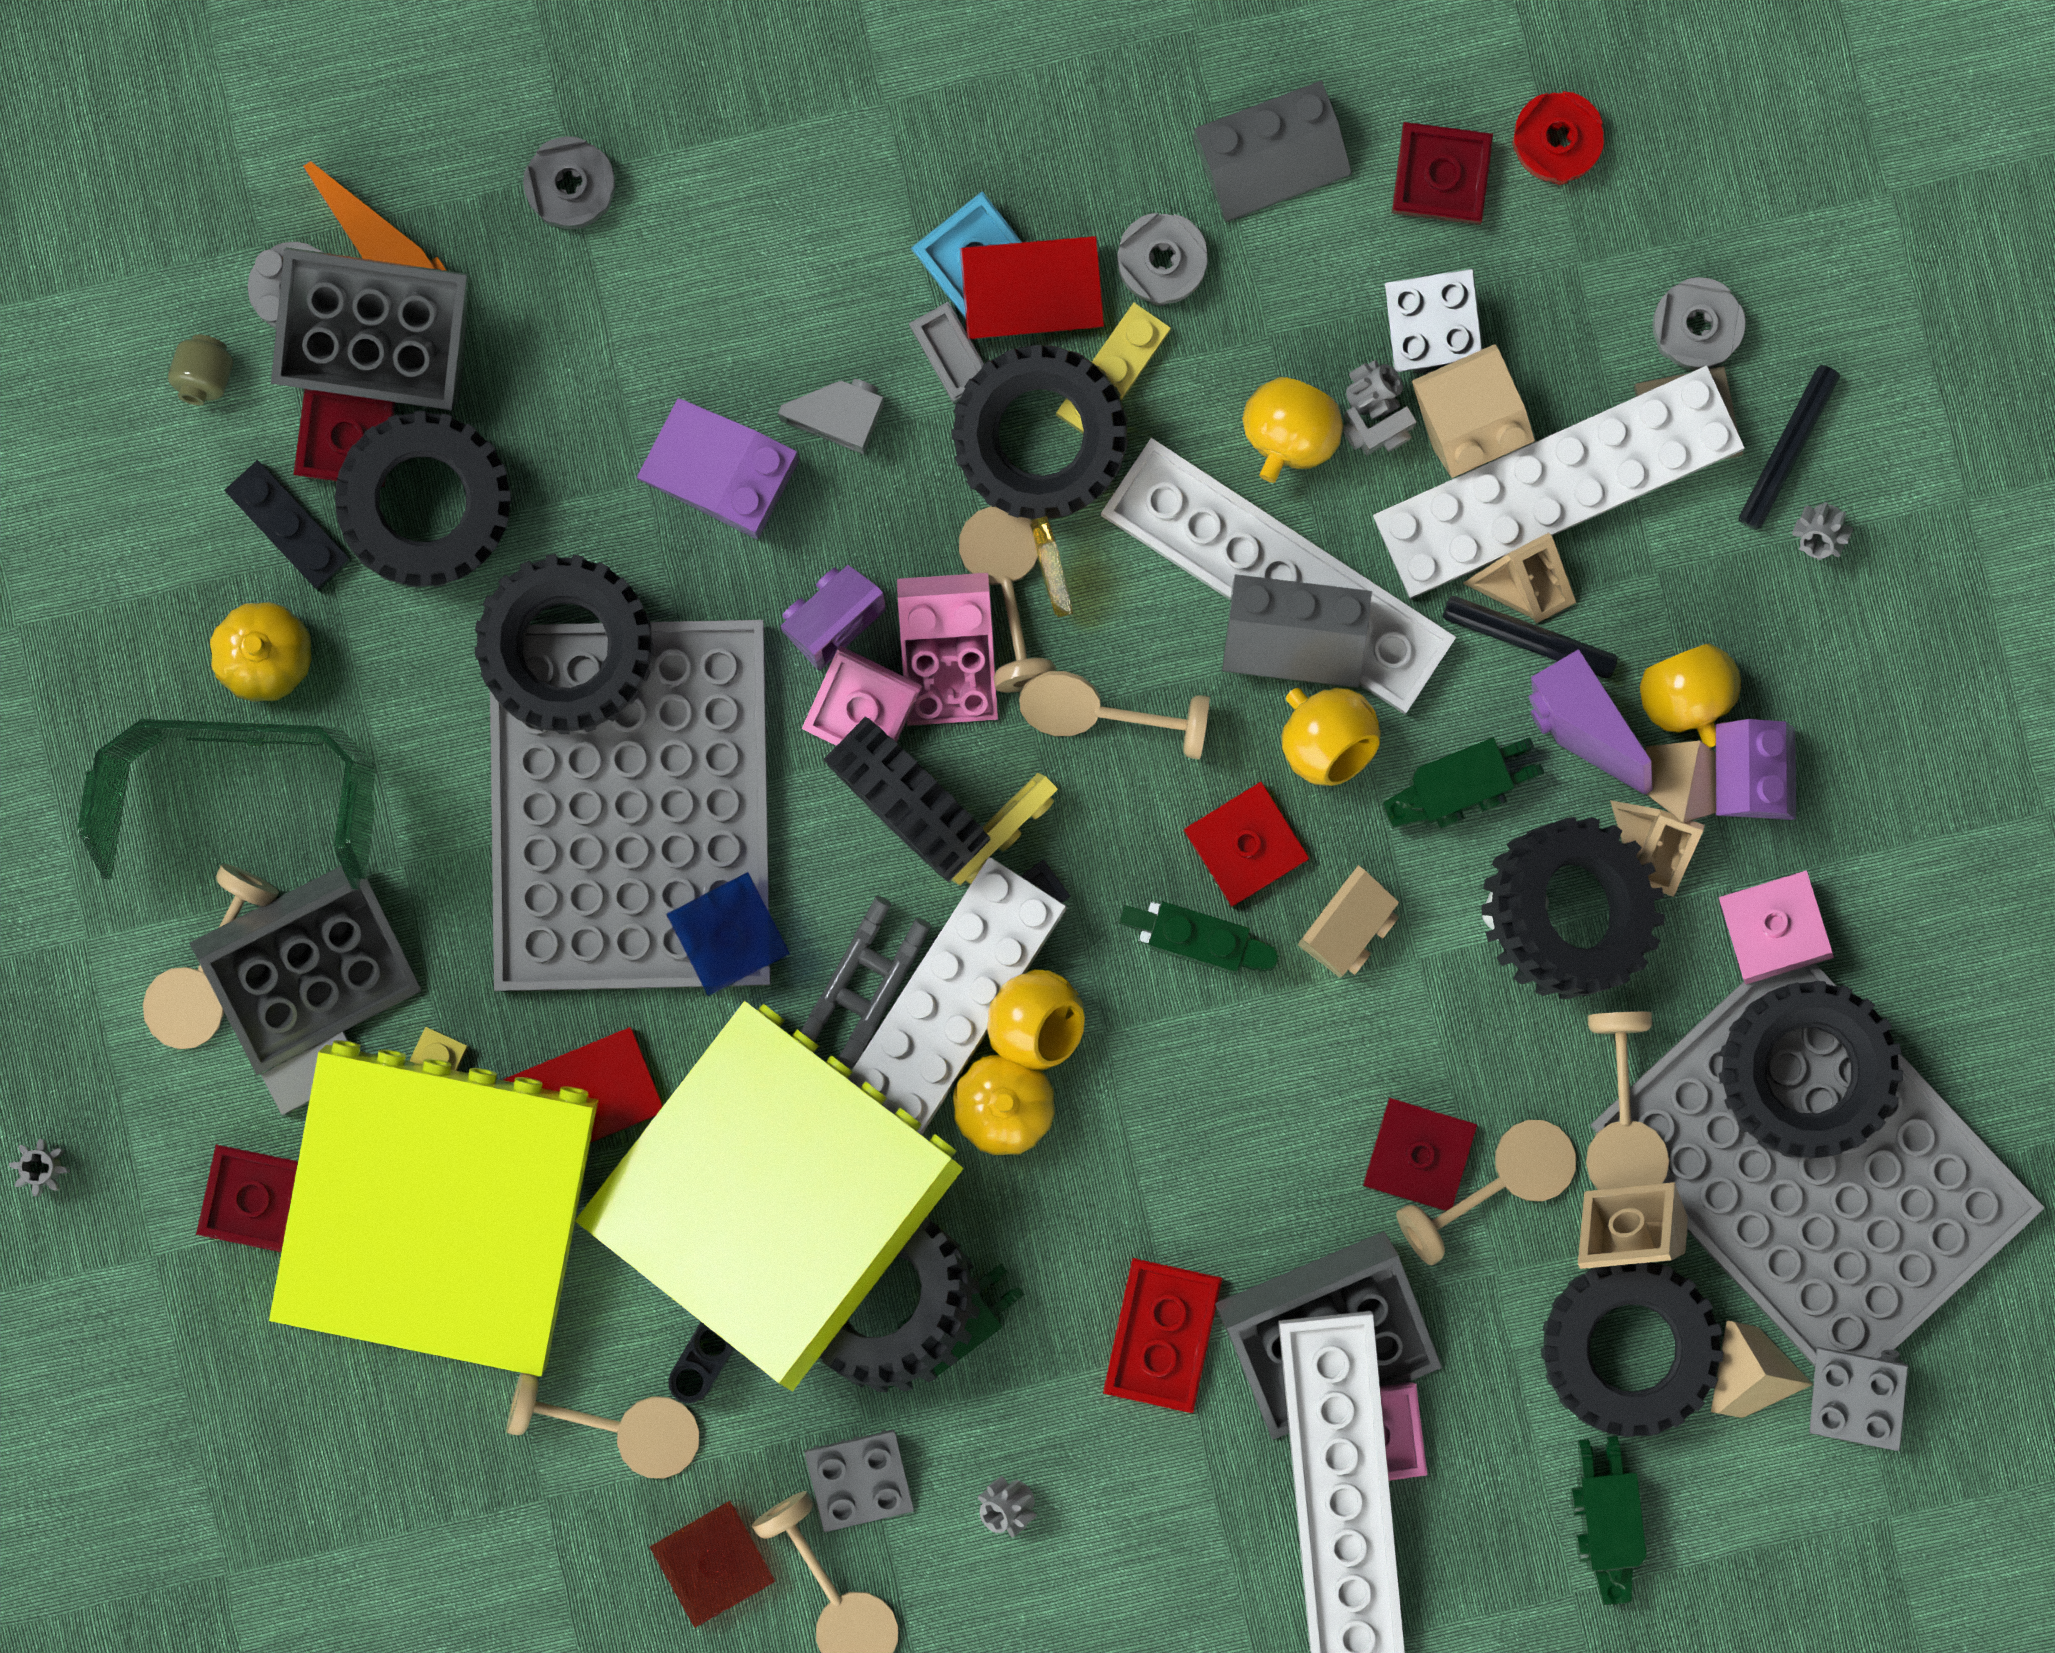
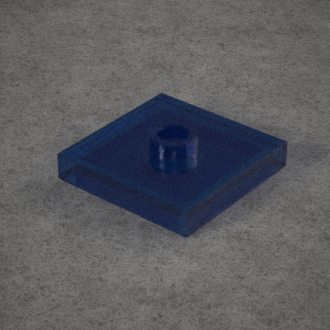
[666,872,791,997]

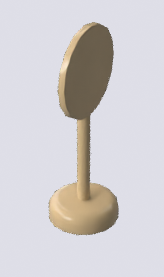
[959,506,1057,693]
[1019,671,1210,760]
[143,864,279,1049]
[1586,1012,1669,1190]
[1396,1120,1576,1266]
[506,1373,699,1479]
[752,1491,898,1653]

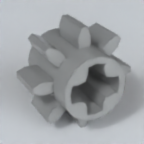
[1346,360,1403,419]
[1792,502,1853,560]
[9,1139,70,1197]
[978,1476,1037,1537]

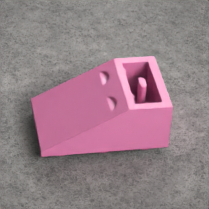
[897,573,998,726]

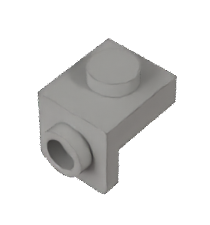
[1343,406,1416,457]

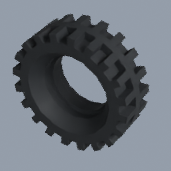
[951,345,1128,520]
[335,411,511,588]
[474,554,654,734]
[823,716,991,882]
[1481,817,1665,999]
[1719,981,1903,1159]
[820,1218,980,1393]
[1541,1262,1723,1437]

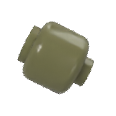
[168,334,233,406]

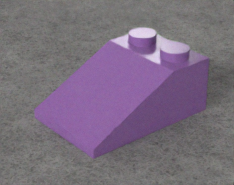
[636,398,799,540]
[780,565,886,671]
[1528,649,1653,795]

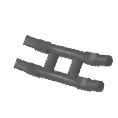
[800,896,932,1068]

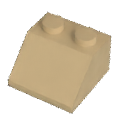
[1412,344,1535,478]
[1297,865,1399,978]
[1578,1182,1688,1269]

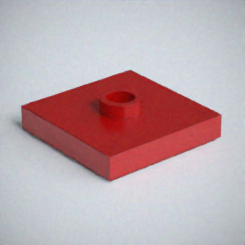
[1183,782,1309,908]

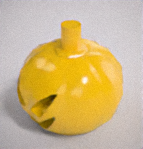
[1242,377,1343,483]
[210,602,312,702]
[1640,643,1741,748]
[1281,688,1381,786]
[987,970,1085,1072]
[953,1055,1055,1155]

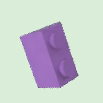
[1716,719,1796,820]

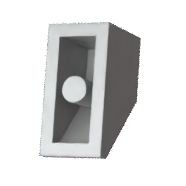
[778,379,884,455]

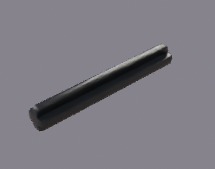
[1739,365,1840,530]
[1443,596,1618,679]

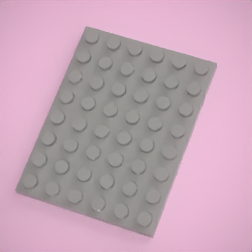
[490,620,771,992]
[1589,964,2044,1367]

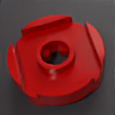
[1512,91,1604,185]

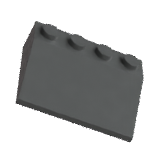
[271,247,468,410]
[189,860,422,1075]
[1215,1231,1442,1440]

